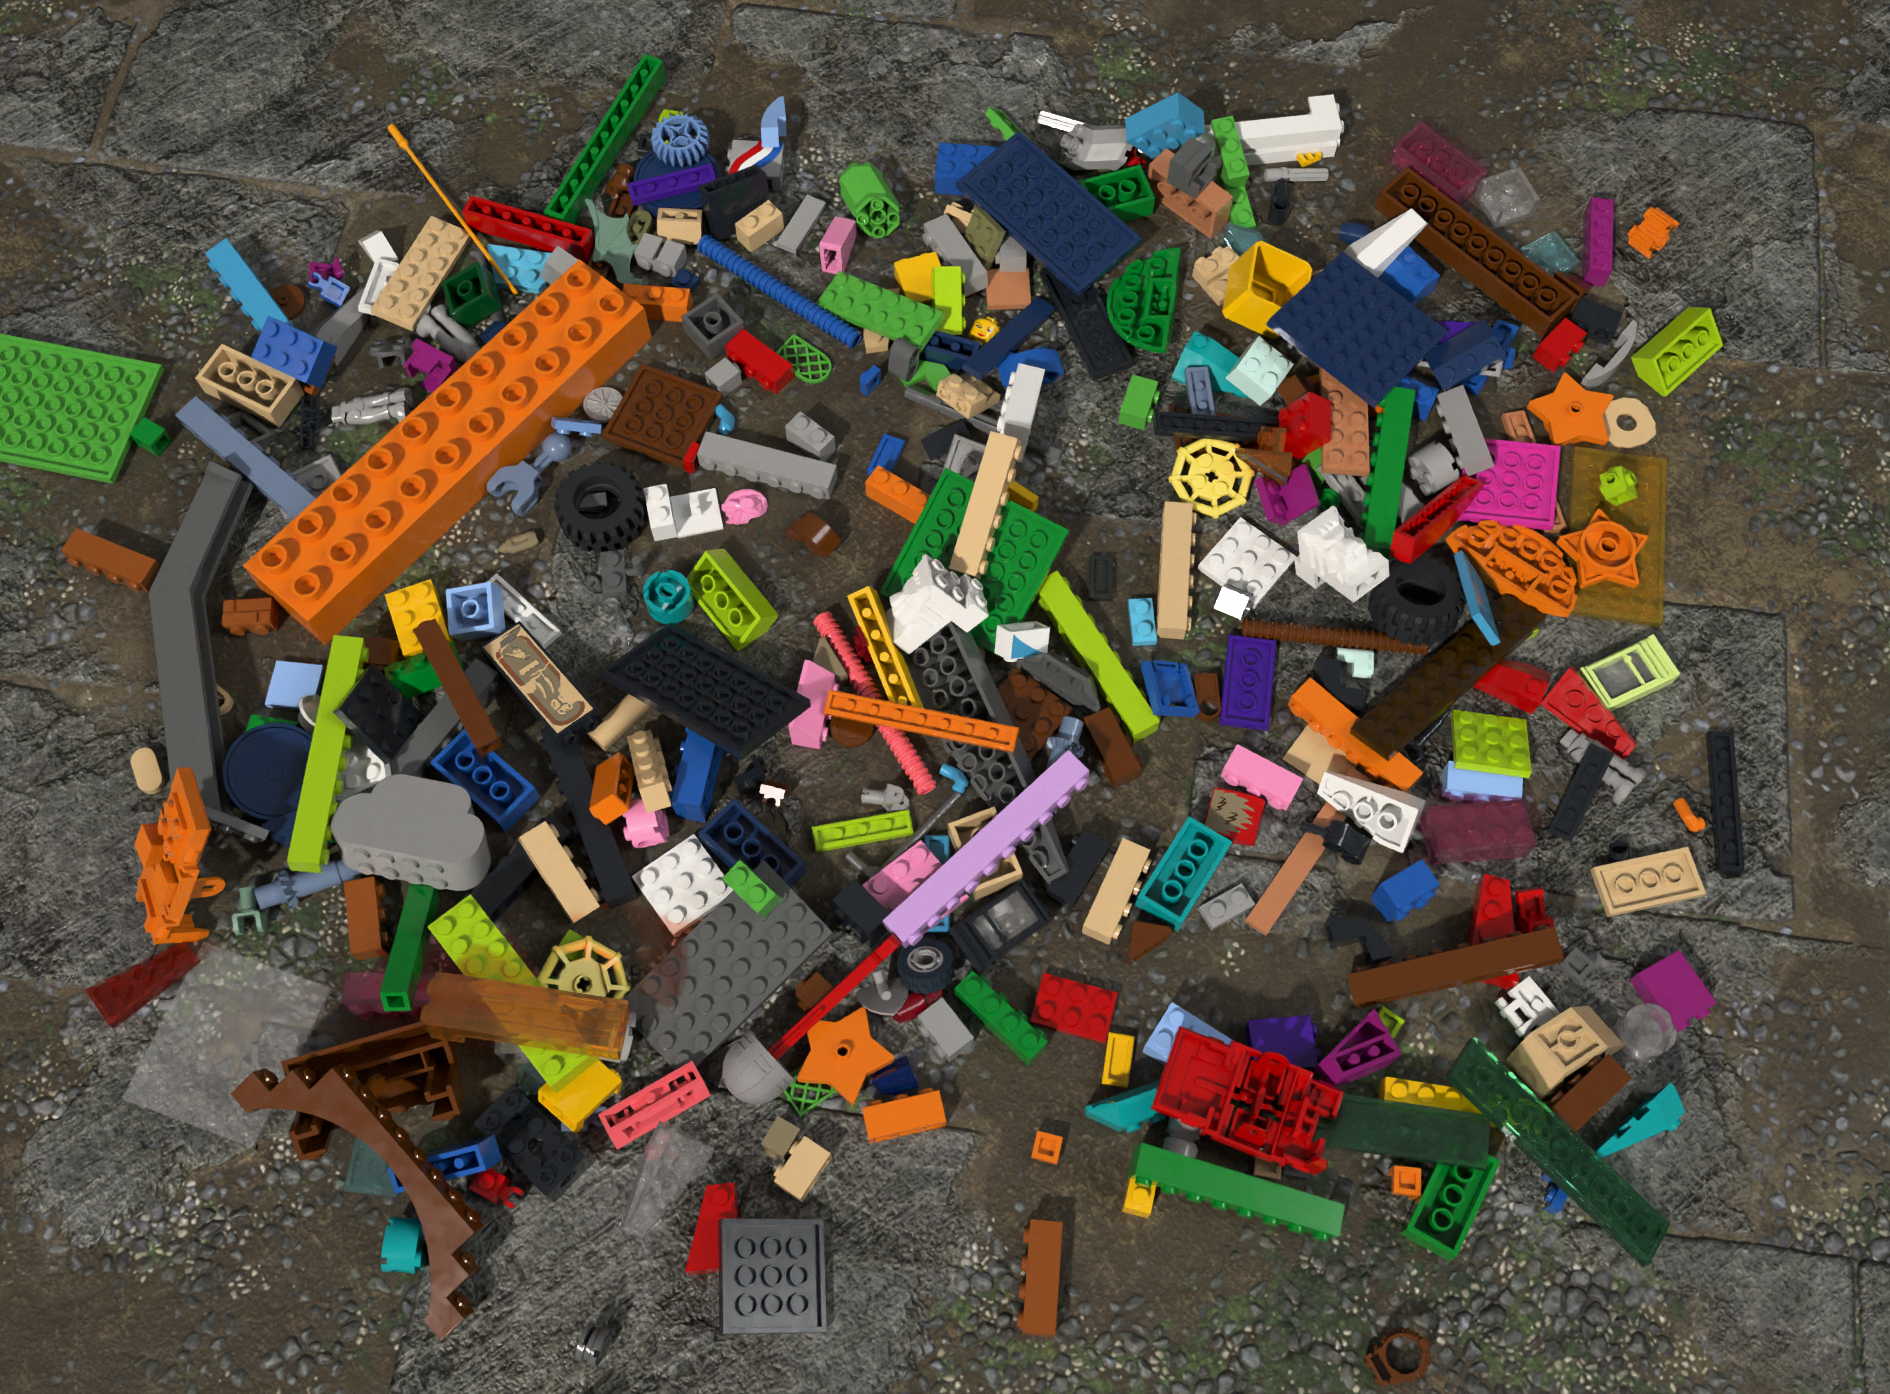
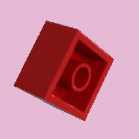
[1278,392,1331,459]

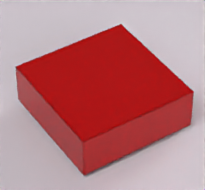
[683,442,700,474]

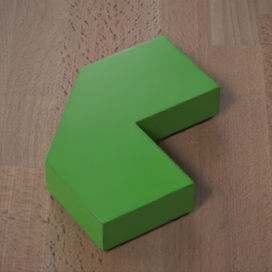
[898,360,951,394]

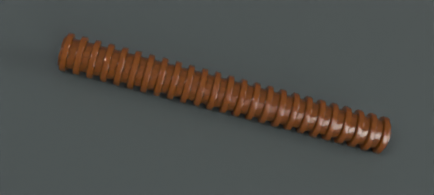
[1241,617,1429,656]

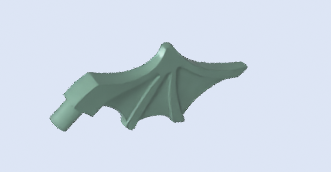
[585,199,644,287]

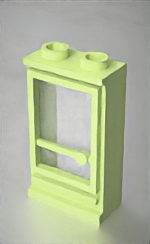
[1577,634,1680,712]

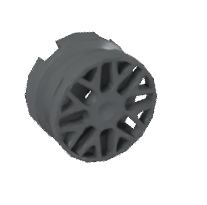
[575,1322,612,1368]

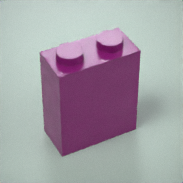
[1629,950,1717,1033]

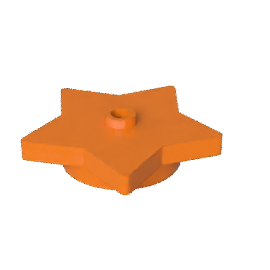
[1527,372,1614,446]
[1556,509,1648,589]
[797,1007,894,1105]

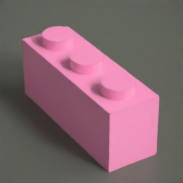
[1221,744,1303,811]

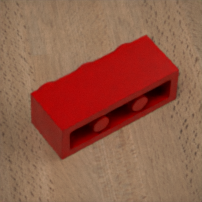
[725,329,794,395]

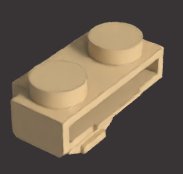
[944,202,973,234]

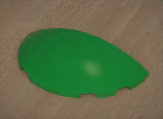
[1107,248,1181,353]

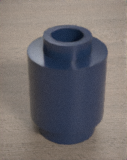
[1338,221,1372,245]

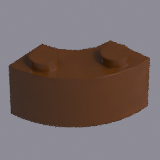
[331,637,399,675]

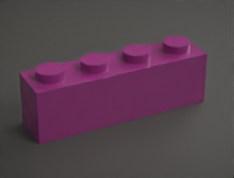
[1582,197,1613,287]

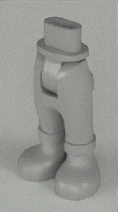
[416,304,481,364]
[331,387,413,425]
[1560,729,1647,806]

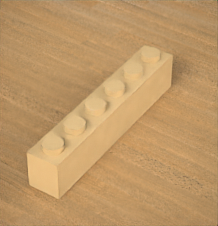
[949,431,1023,579]
[1156,501,1196,640]

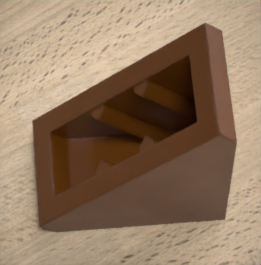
[1126,921,1172,965]

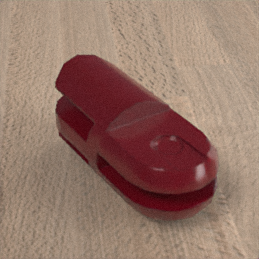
[891,989,944,1023]

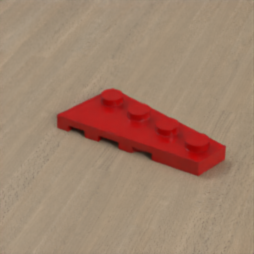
[1540,665,1637,760]

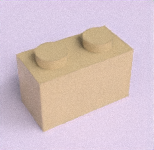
[735,200,784,253]
[657,208,703,245]
[774,1136,832,1203]

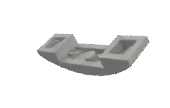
[1580,320,1637,390]

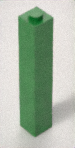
[380,883,439,1011]

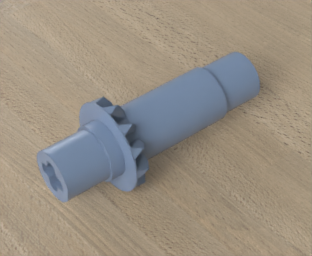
[1045,716,1085,816]
[254,859,362,910]

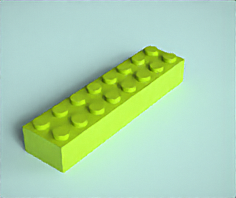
[427,894,599,1094]

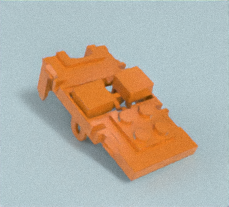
[135,767,225,945]

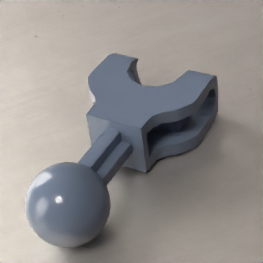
[487,433,572,516]

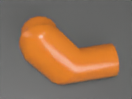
[1673,798,1706,832]

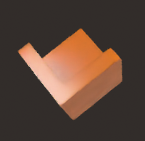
[1388,1165,1421,1200]

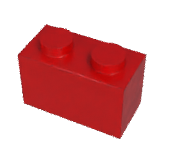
[1533,317,1587,373]

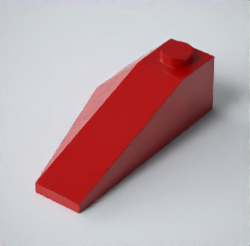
[1473,660,1551,714]

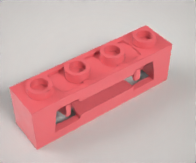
[598,1061,711,1150]

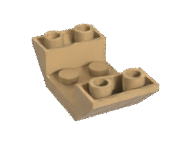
[1506,1006,1625,1100]

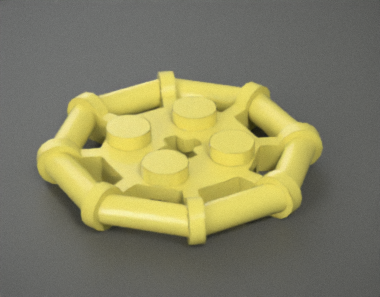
[1168,439,1255,519]
[536,935,631,1034]

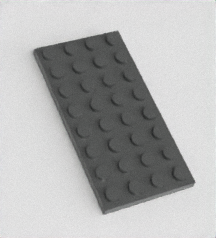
[618,861,834,1080]

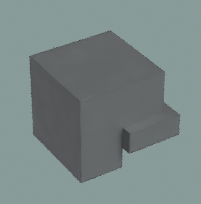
[1167,137,1218,199]

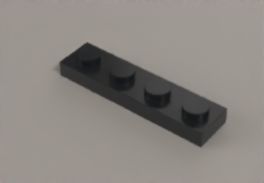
[1547,743,1614,843]

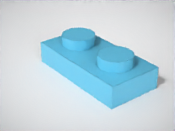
[1128,598,1157,646]

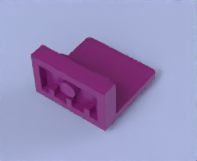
[1255,464,1320,526]

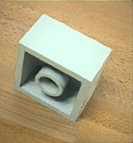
[1226,336,1294,406]

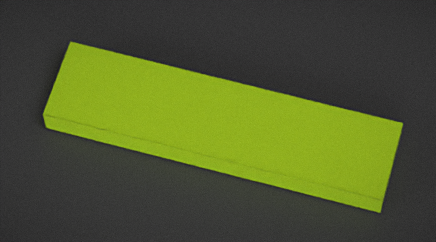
[812,809,913,853]

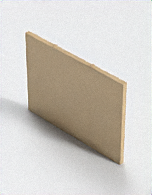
[1282,725,1357,785]

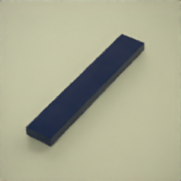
[962,297,1056,381]

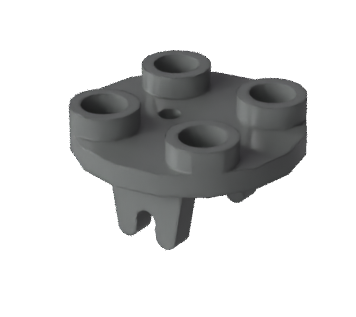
[368,337,413,368]

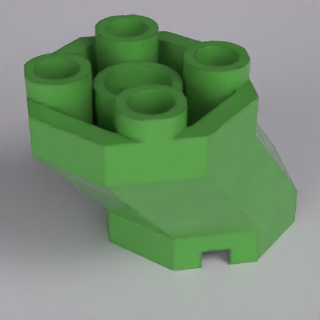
[840,162,900,238]

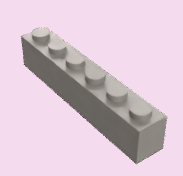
[697,431,838,499]

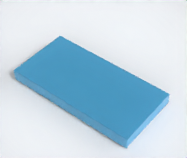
[1454,550,1501,646]

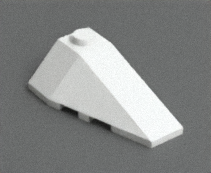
[1317,770,1426,853]

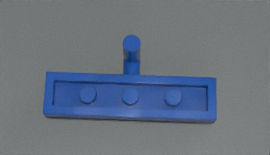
[1462,319,1519,396]

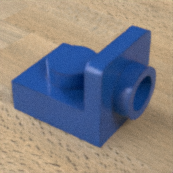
[1541,1169,1574,1215]

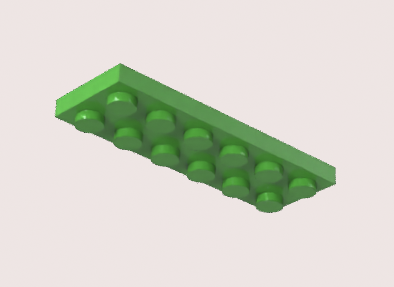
[816,271,945,352]

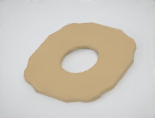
[1602,397,1656,448]

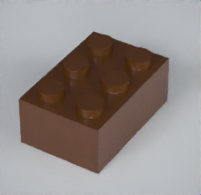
[1545,1054,1632,1139]

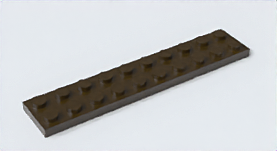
[1350,593,1546,761]

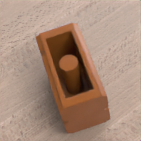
[222,597,279,636]

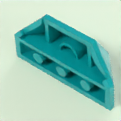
[1084,1080,1167,1134]

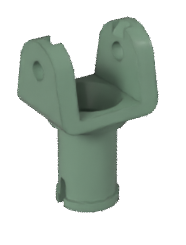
[232,887,267,936]

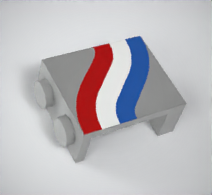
[725,140,785,191]

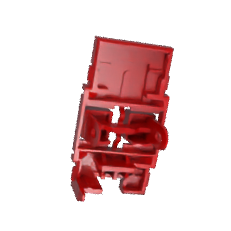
[1150,1026,1344,1176]

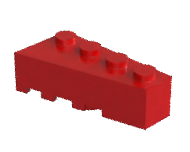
[1466,874,1519,990]

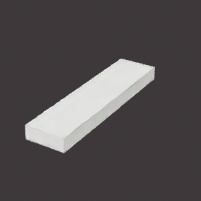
[485,573,561,649]

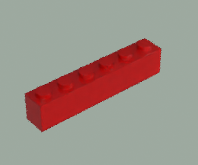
[462,195,595,262]

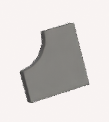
[941,434,986,478]

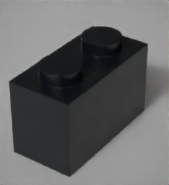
[1570,297,1623,345]

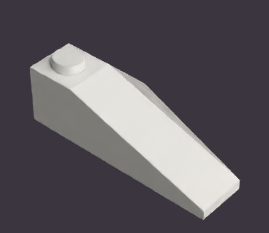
[1344,208,1428,278]

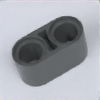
[888,337,920,382]

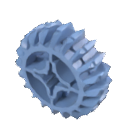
[651,112,710,167]

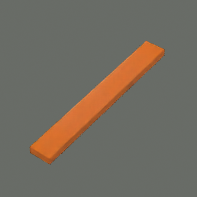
[824,689,1020,753]

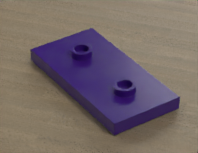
[1219,634,1276,731]

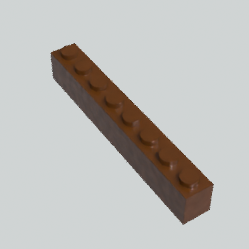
[1347,925,1564,1009]

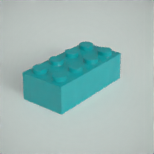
[1135,816,1232,932]

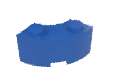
[997,346,1064,388]

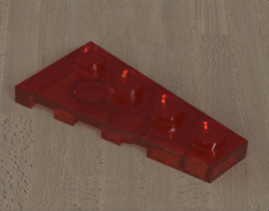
[85,941,201,1029]

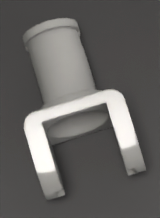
[861,784,910,813]

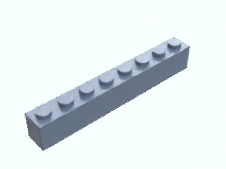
[175,396,316,519]

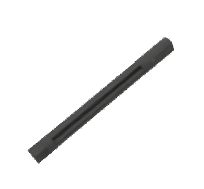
[904,385,1064,461]

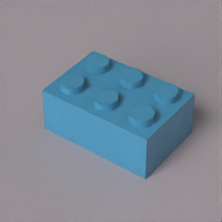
[1125,92,1205,159]

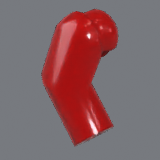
[1125,146,1147,171]

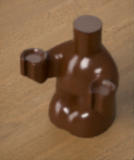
[605,163,635,198]

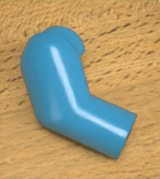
[715,404,735,436]
[939,763,969,794]

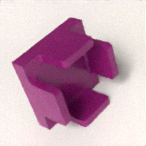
[404,338,459,393]

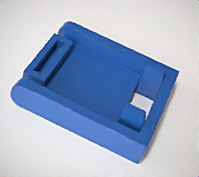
[1141,660,1200,717]

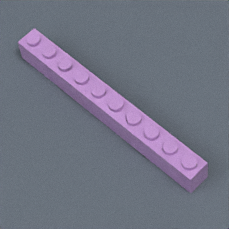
[883,750,1090,948]

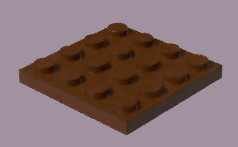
[602,364,724,470]

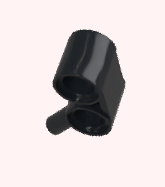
[1300,820,1370,865]

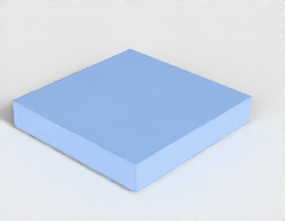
[265,660,326,711]

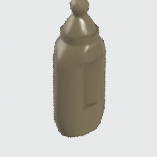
[494,531,539,554]

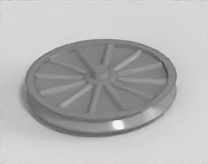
[583,387,623,423]

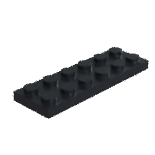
[1040,270,1134,381]

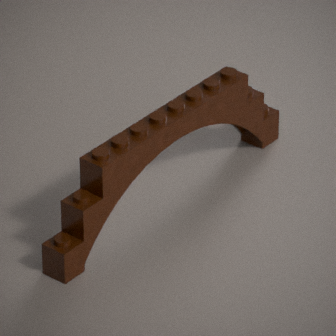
[231,1064,485,1341]

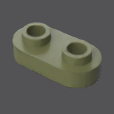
[628,210,653,245]

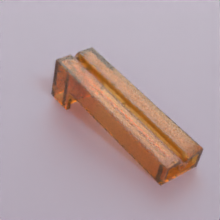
[420,971,631,1060]

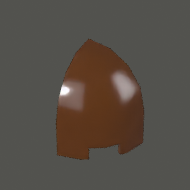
[1553,271,1593,309]

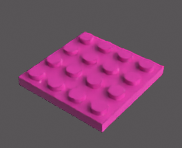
[1457,438,1561,530]

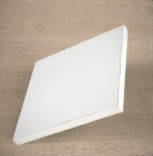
[670,488,724,538]

